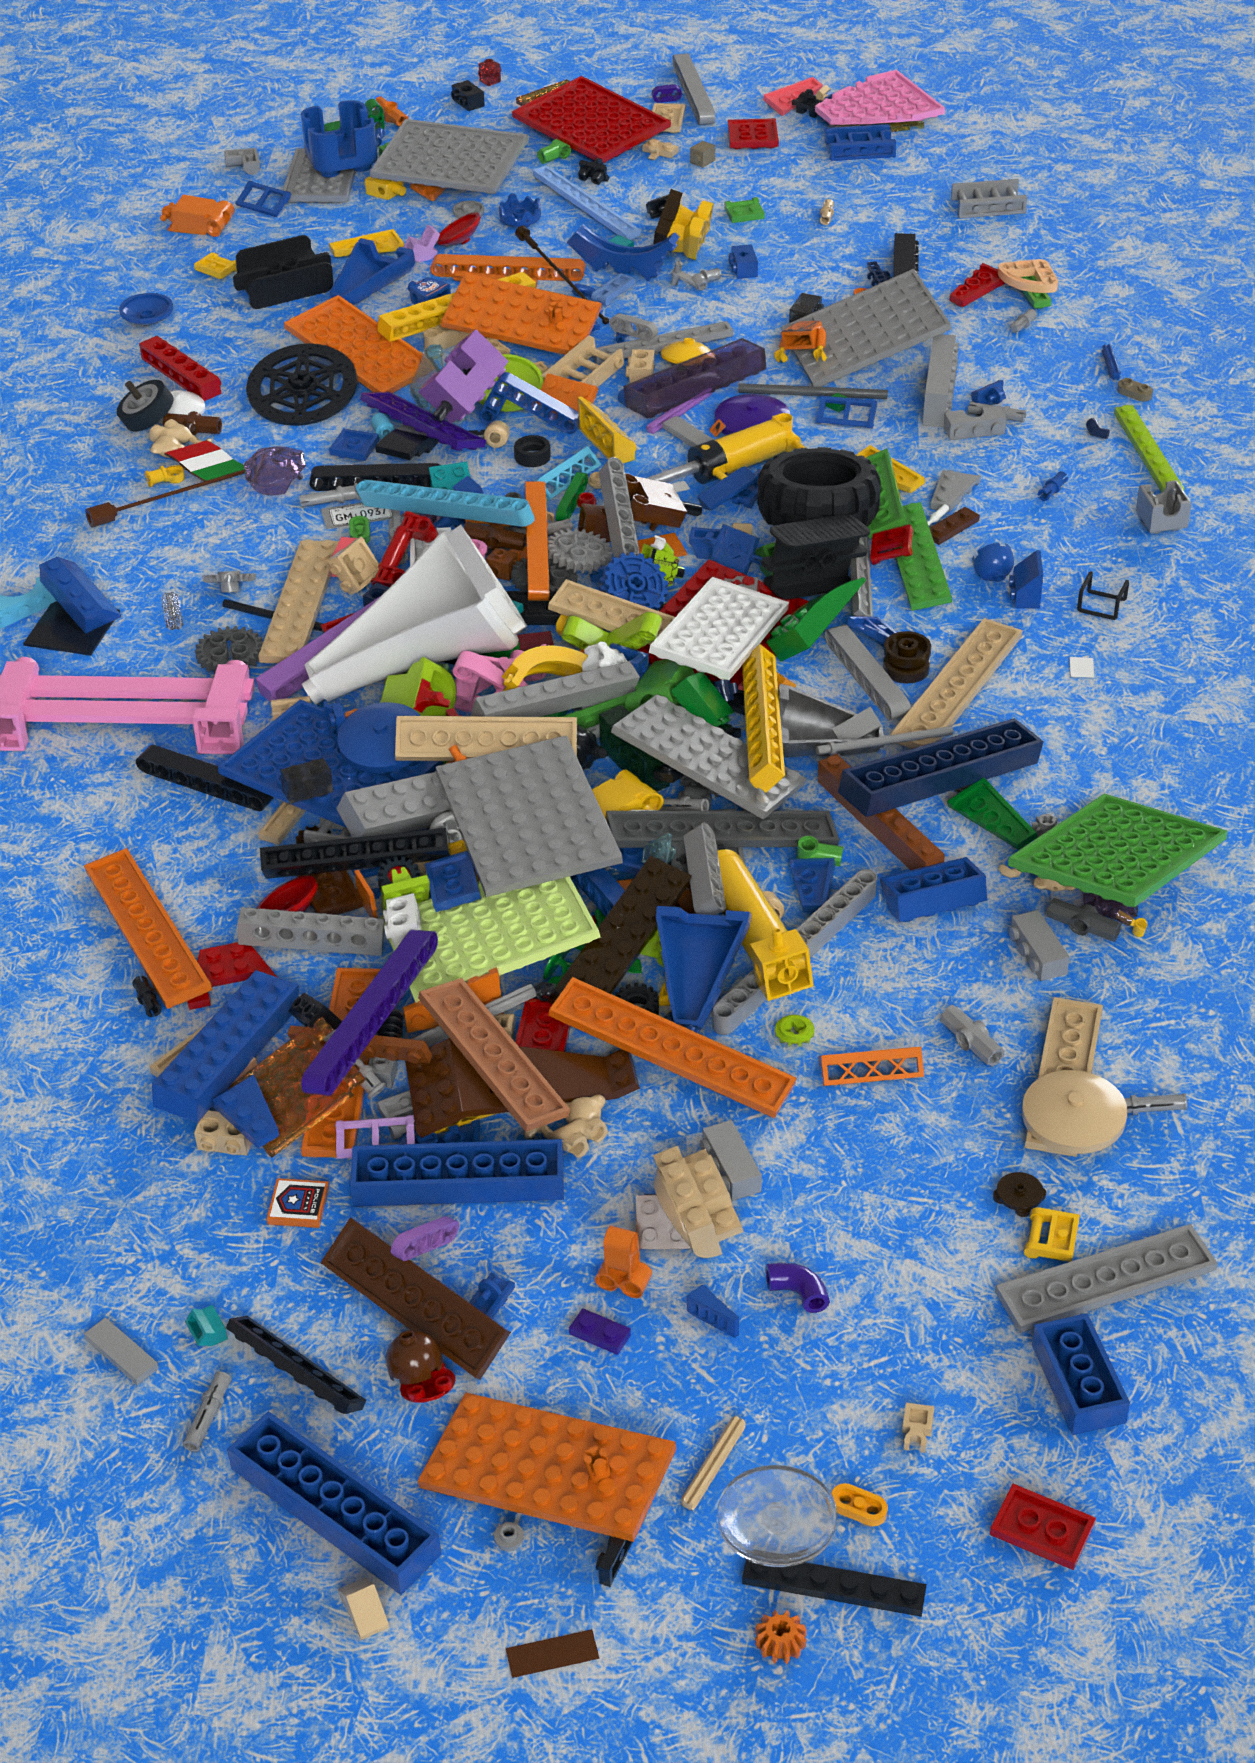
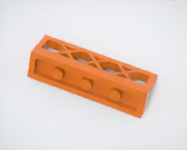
[818,1046,924,1086]

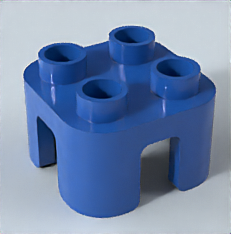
[301,100,378,178]

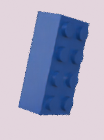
[1032,1313,1130,1435]

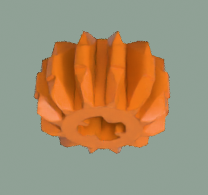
[755,1609,807,1664]

